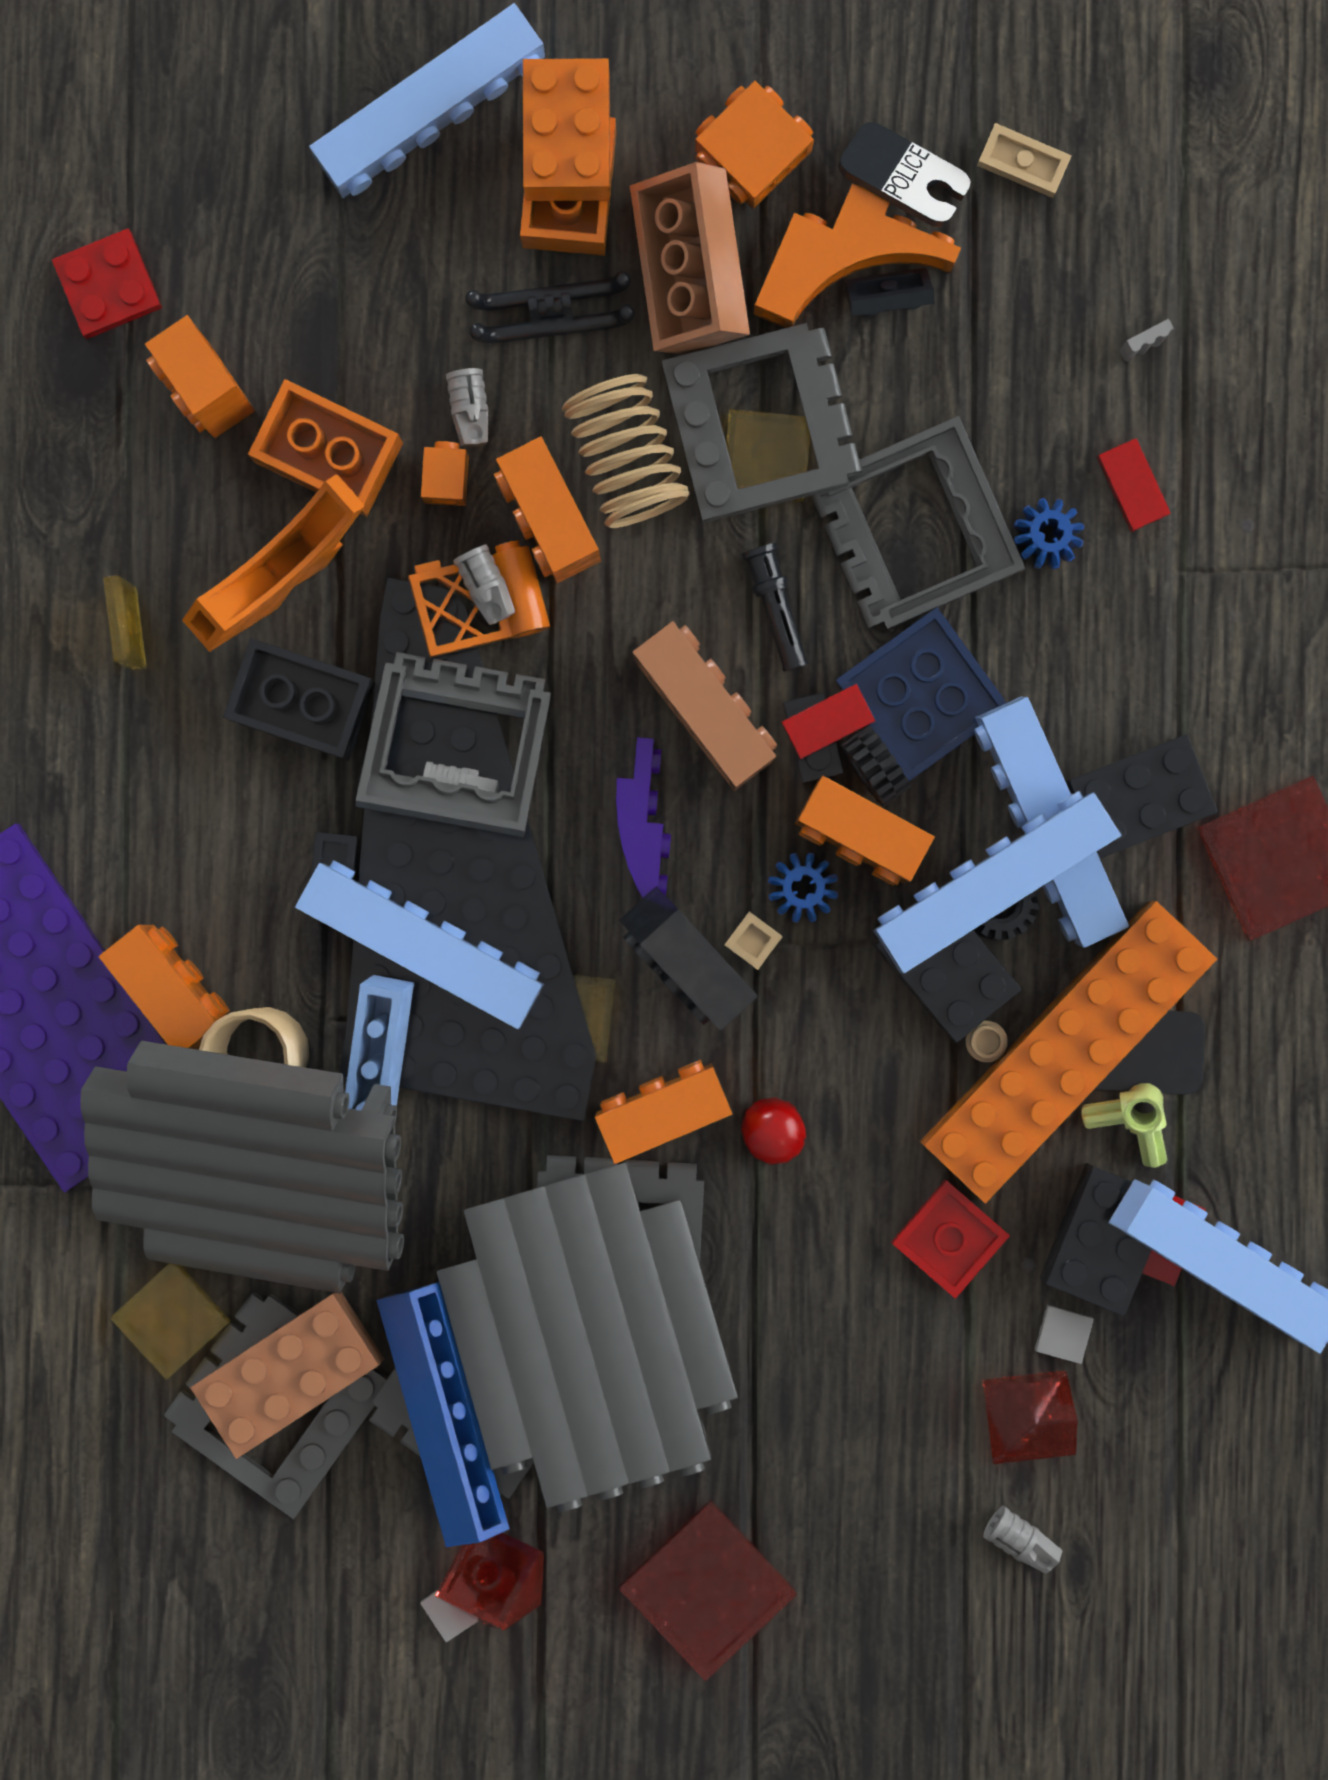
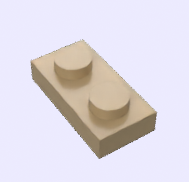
[977,123,1072,198]

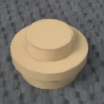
[965,1021,1007,1062]

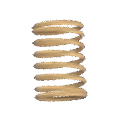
[562,374,689,528]
[199,1007,309,1068]

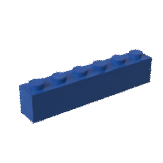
[376,1282,509,1547]

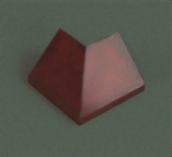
[983,1371,1078,1464]
[435,1533,544,1631]

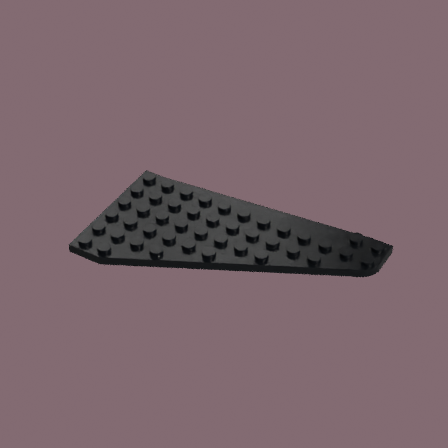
[339,578,597,1121]

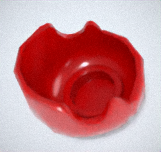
[741,1097,807,1165]

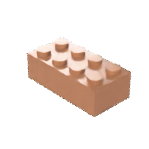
[630,162,750,355]
[632,621,777,791]
[190,1292,384,1459]

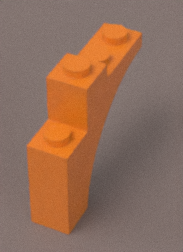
[754,183,961,328]
[182,474,365,652]

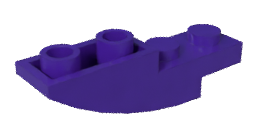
[616,737,671,898]

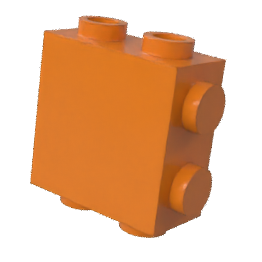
[695,80,814,209]

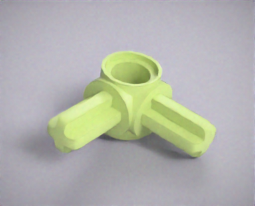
[1081,1083,1167,1168]

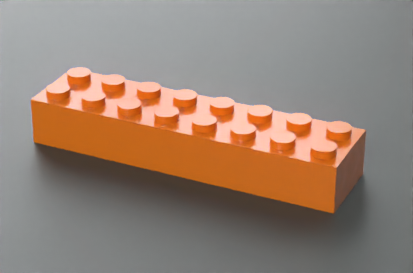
[920,901,1217,1204]

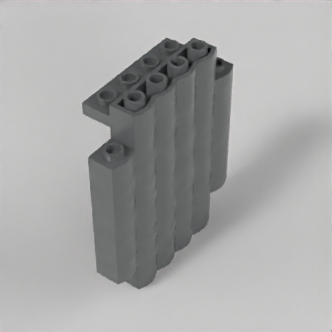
[80,1041,404,1294]
[436,1163,738,1513]

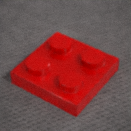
[52,228,162,339]
[891,1179,1010,1299]

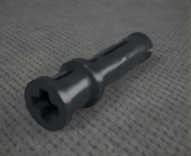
[741,543,809,672]

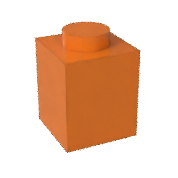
[421,441,469,506]

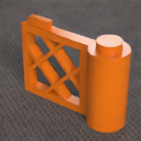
[408,540,551,658]

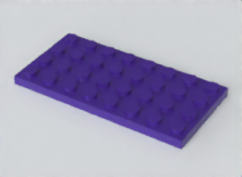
[0,823,168,1192]

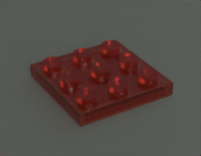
[1197,776,1328,941]
[619,1499,797,1681]

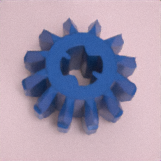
[1013,498,1084,570]
[768,853,838,923]

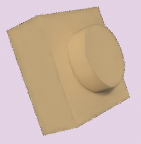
[724,912,783,970]

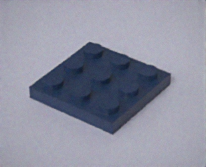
[835,607,1007,781]

